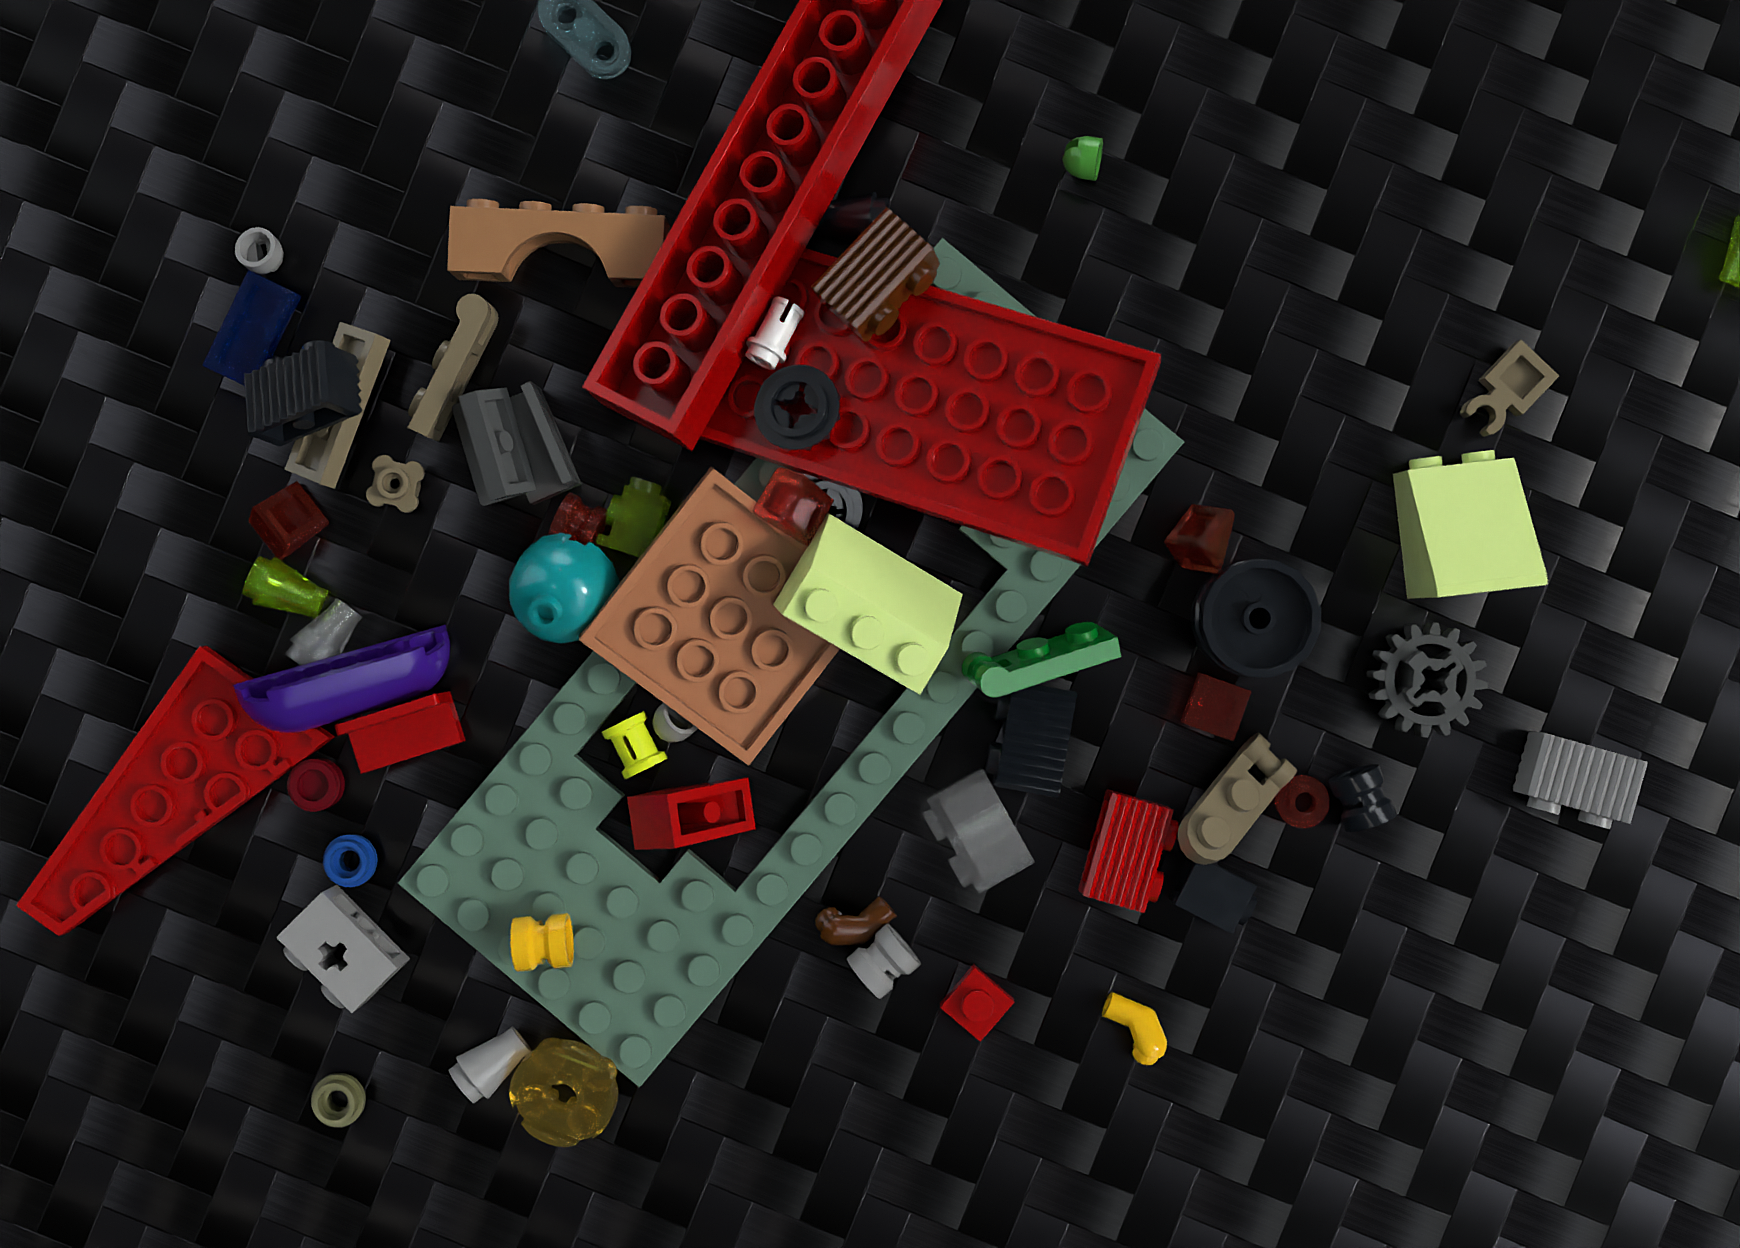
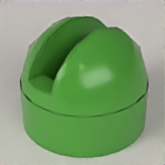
[1062,136,1103,181]

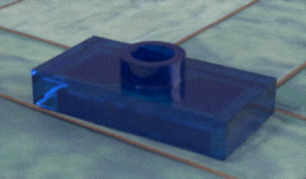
[202,270,301,386]

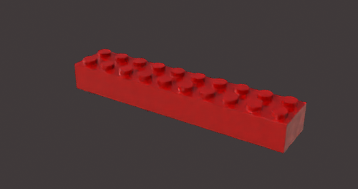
[582,0,943,451]

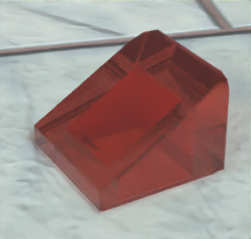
[753,467,834,546]
[249,481,329,560]
[1164,504,1235,574]

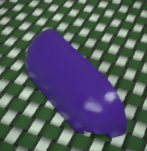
[233,625,450,733]

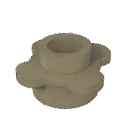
[366,455,425,513]

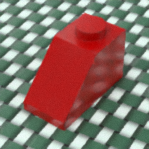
[627,777,756,850]

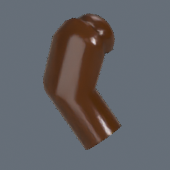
[815,896,897,946]

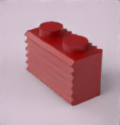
[1078,789,1179,913]

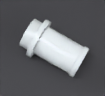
[745,296,805,370]

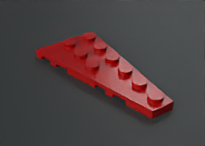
[16,646,335,936]

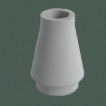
[449,1026,531,1103]

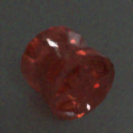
[548,492,610,546]

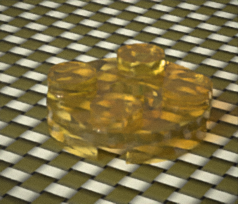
[509,1037,619,1147]

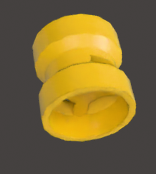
[510,913,574,972]

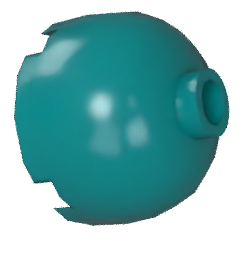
[509,533,620,643]

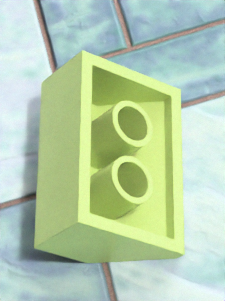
[773,513,963,695]

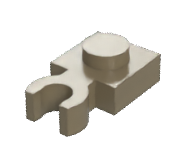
[1460,340,1559,437]

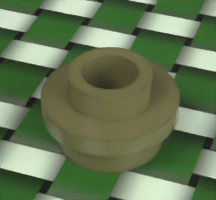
[311,1073,366,1127]

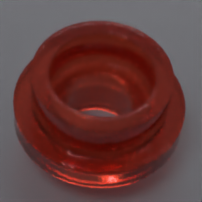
[1275,775,1330,828]

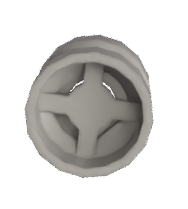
[847,924,921,999]

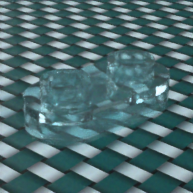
[538,0,631,79]

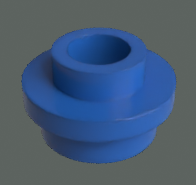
[323,834,378,887]

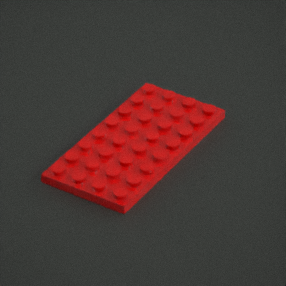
[699,248,1162,566]

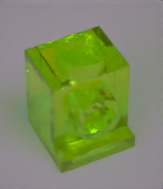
[596,477,672,557]

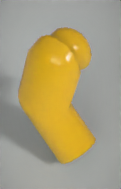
[1102,992,1167,1065]

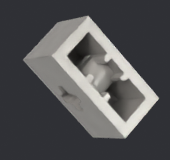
[276,885,410,1013]

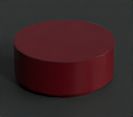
[287,758,345,812]

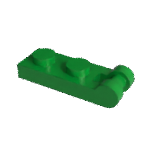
[962,622,1121,697]

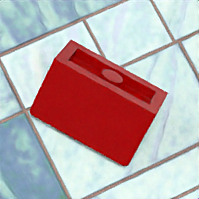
[334,691,466,774]

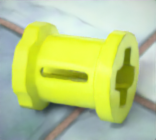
[602,711,667,779]

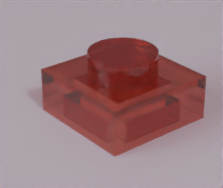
[1180,673,1251,741]

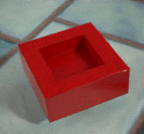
[940,964,1015,1042]

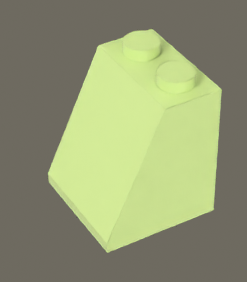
[1393,450,1548,599]

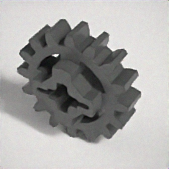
[1367,622,1488,738]

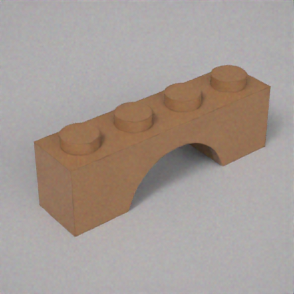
[447,199,670,288]

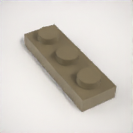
[284,322,391,489]

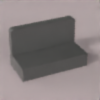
[510,381,582,505]
[452,387,537,506]

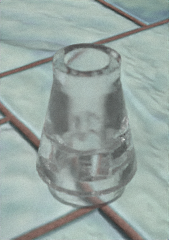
[285,598,362,665]

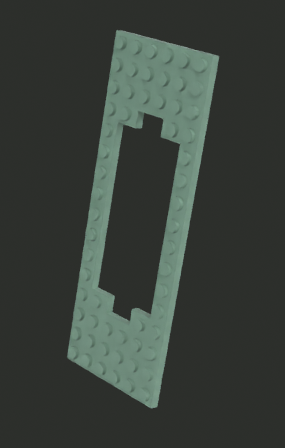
[398,238,1184,1088]

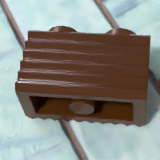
[811,207,940,342]

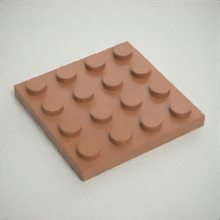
[578,467,840,766]

